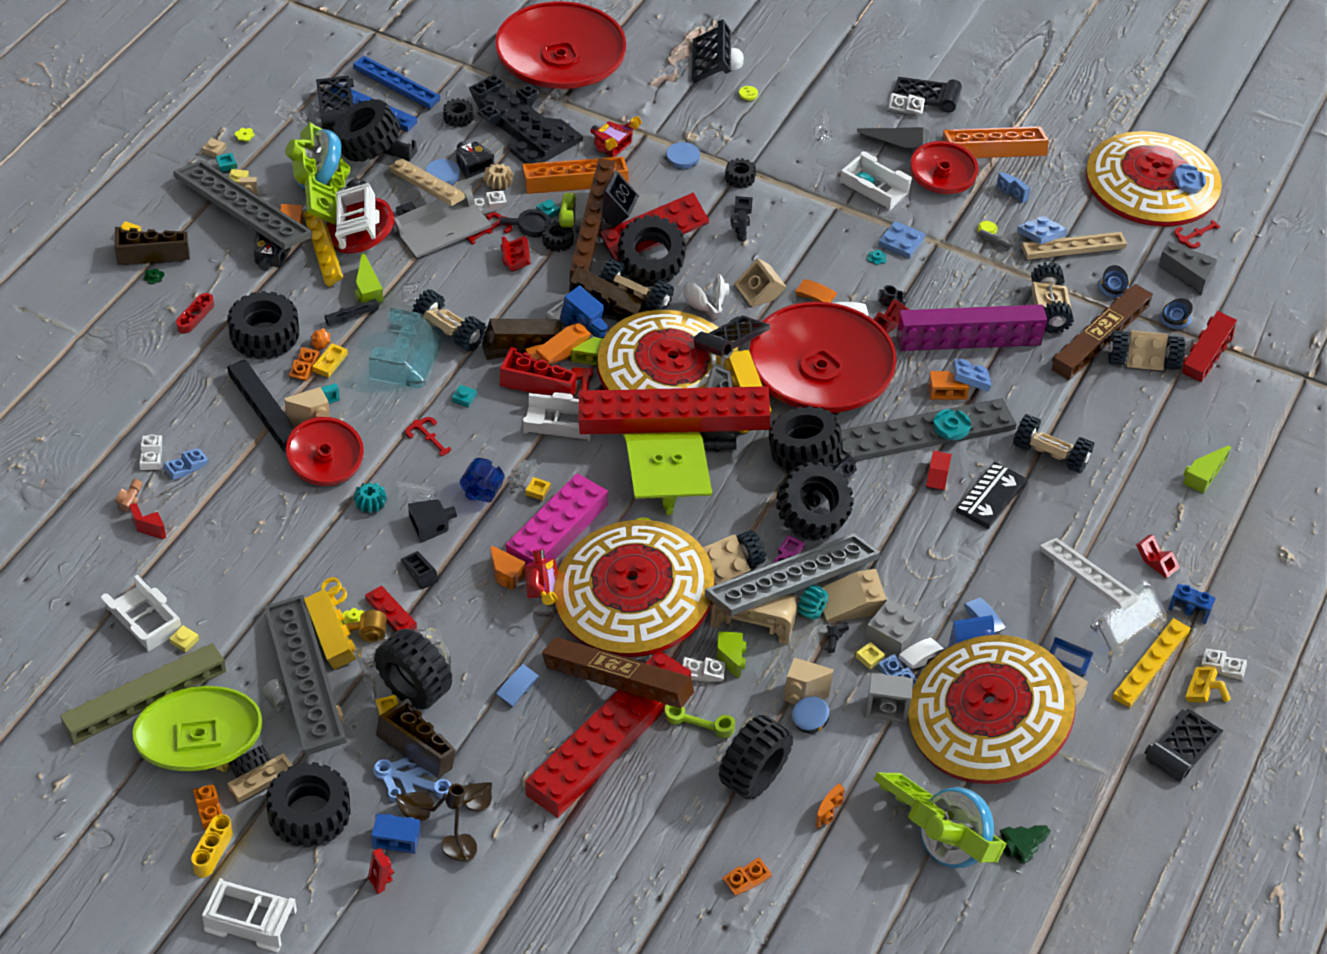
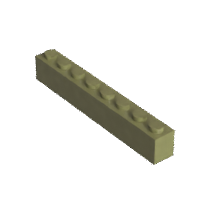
[60,643,226,745]

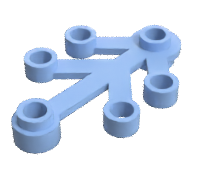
[373,757,451,802]

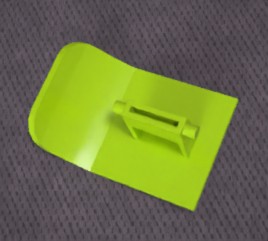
[622,432,712,515]

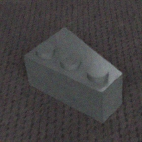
[1158,241,1218,295]

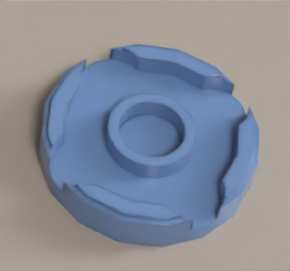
[666,142,700,169]
[426,159,460,185]
[1173,164,1206,193]

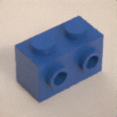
[371,814,421,854]

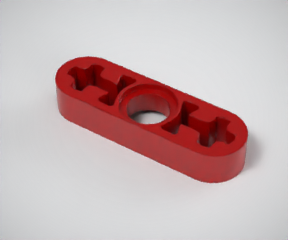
[176,293,214,333]

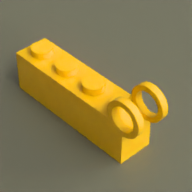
[723,350,772,433]
[304,577,356,670]

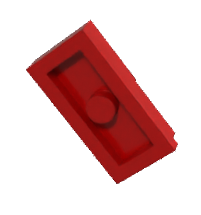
[368,848,394,894]

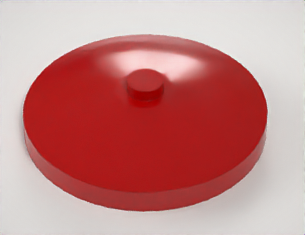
[910,141,979,194]
[327,198,394,254]
[286,417,364,486]

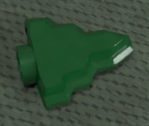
[1000,825,1051,864]

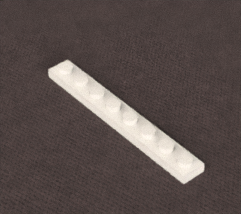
[1040,538,1139,610]

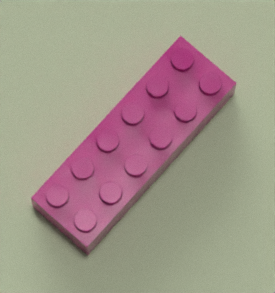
[506,473,608,565]

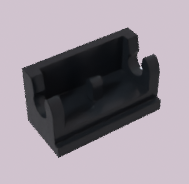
[383,140,418,161]

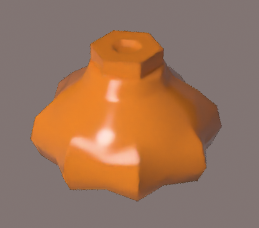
[310,328,331,351]

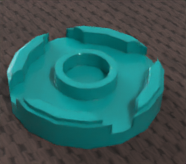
[933,409,971,440]

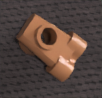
[115,479,143,512]

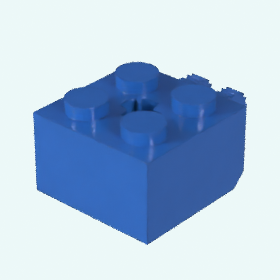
[560,285,608,338]

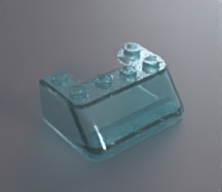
[369,308,442,388]

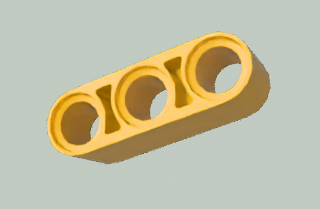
[191,814,233,878]

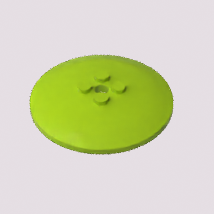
[133,686,262,771]

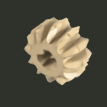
[484,163,513,190]

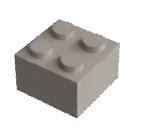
[865,599,923,657]
[865,673,913,723]

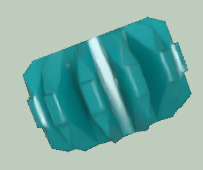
[353,481,387,514]
[798,585,828,620]

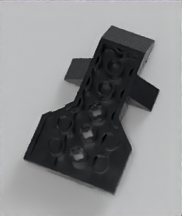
[469,74,583,164]

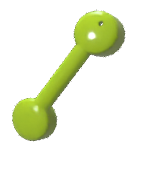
[558,193,576,228]
[665,705,735,738]

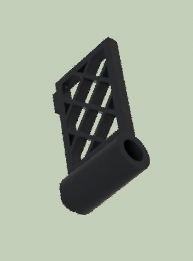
[316,75,354,130]
[893,77,962,112]
[694,315,770,359]
[1144,709,1223,782]

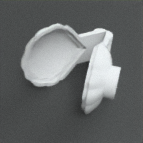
[684,274,729,320]

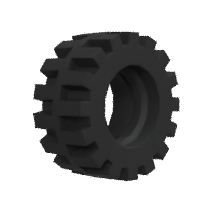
[443,98,473,128]
[725,158,756,188]
[542,220,574,252]
[229,744,271,778]

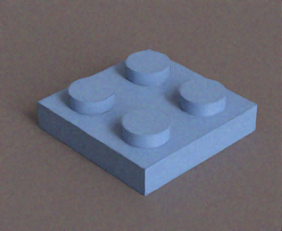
[1017,216,1067,244]
[878,221,926,259]
[952,358,991,392]

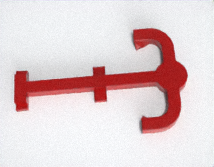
[465,212,512,245]
[1174,220,1221,249]
[406,417,452,456]

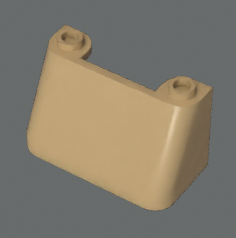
[710,579,800,644]

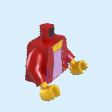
[590,116,642,157]
[525,549,558,605]

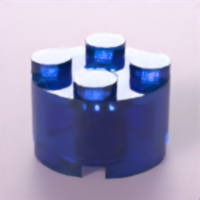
[460,458,505,503]

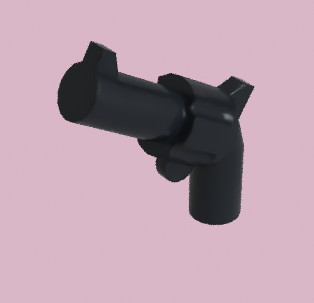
[824,623,849,653]

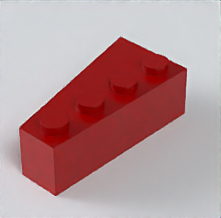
[1182,311,1237,382]
[499,347,577,396]

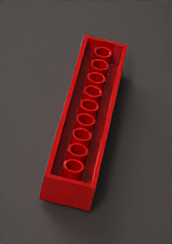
[578,386,770,435]
[525,651,691,818]

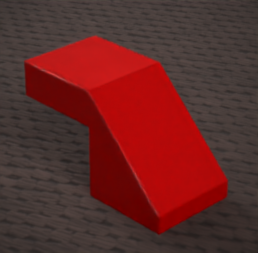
[873,299,910,333]
[926,450,952,490]
[129,503,166,539]
[1136,535,1180,578]

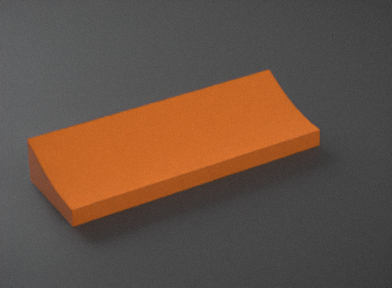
[943,127,1049,158]
[522,157,629,194]

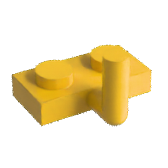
[1185,667,1230,703]

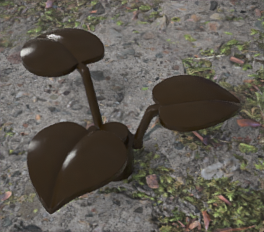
[396,782,492,862]

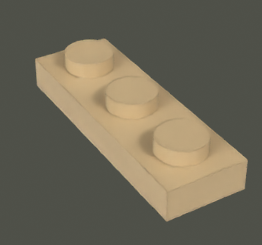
[227,753,292,803]

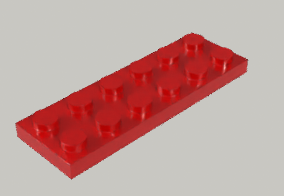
[600,192,710,261]

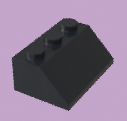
[602,170,639,228]

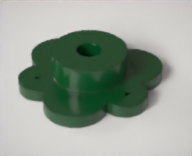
[144,269,165,284]

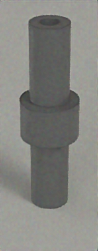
[979,229,1013,250]

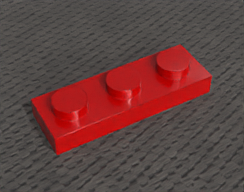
[365,585,417,632]

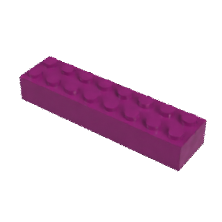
[896,304,1047,351]

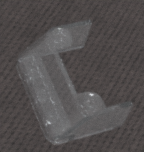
[1084,581,1167,674]
[356,627,451,699]

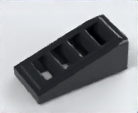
[401,551,438,589]

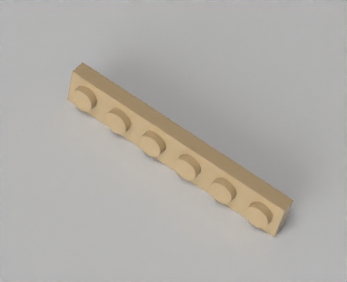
[389,159,465,206]
[1022,232,1127,260]

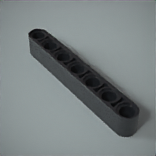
[227,359,295,453]

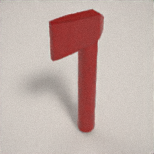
[571,367,593,391]

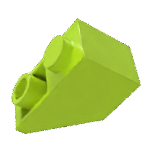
[716,631,746,678]

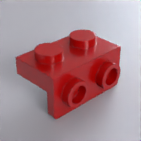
[500,236,531,272]

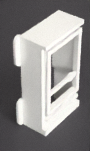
[840,152,912,211]
[335,183,379,249]
[523,392,592,441]
[101,575,181,652]
[202,878,297,952]

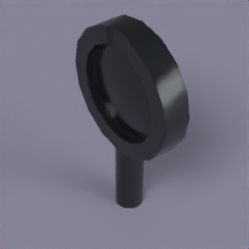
[499,209,551,237]

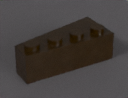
[114,227,190,265]
[568,266,644,321]
[482,318,563,360]
[376,699,456,778]

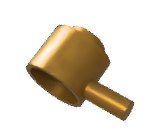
[346,610,387,642]

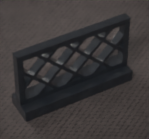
[692,19,731,83]

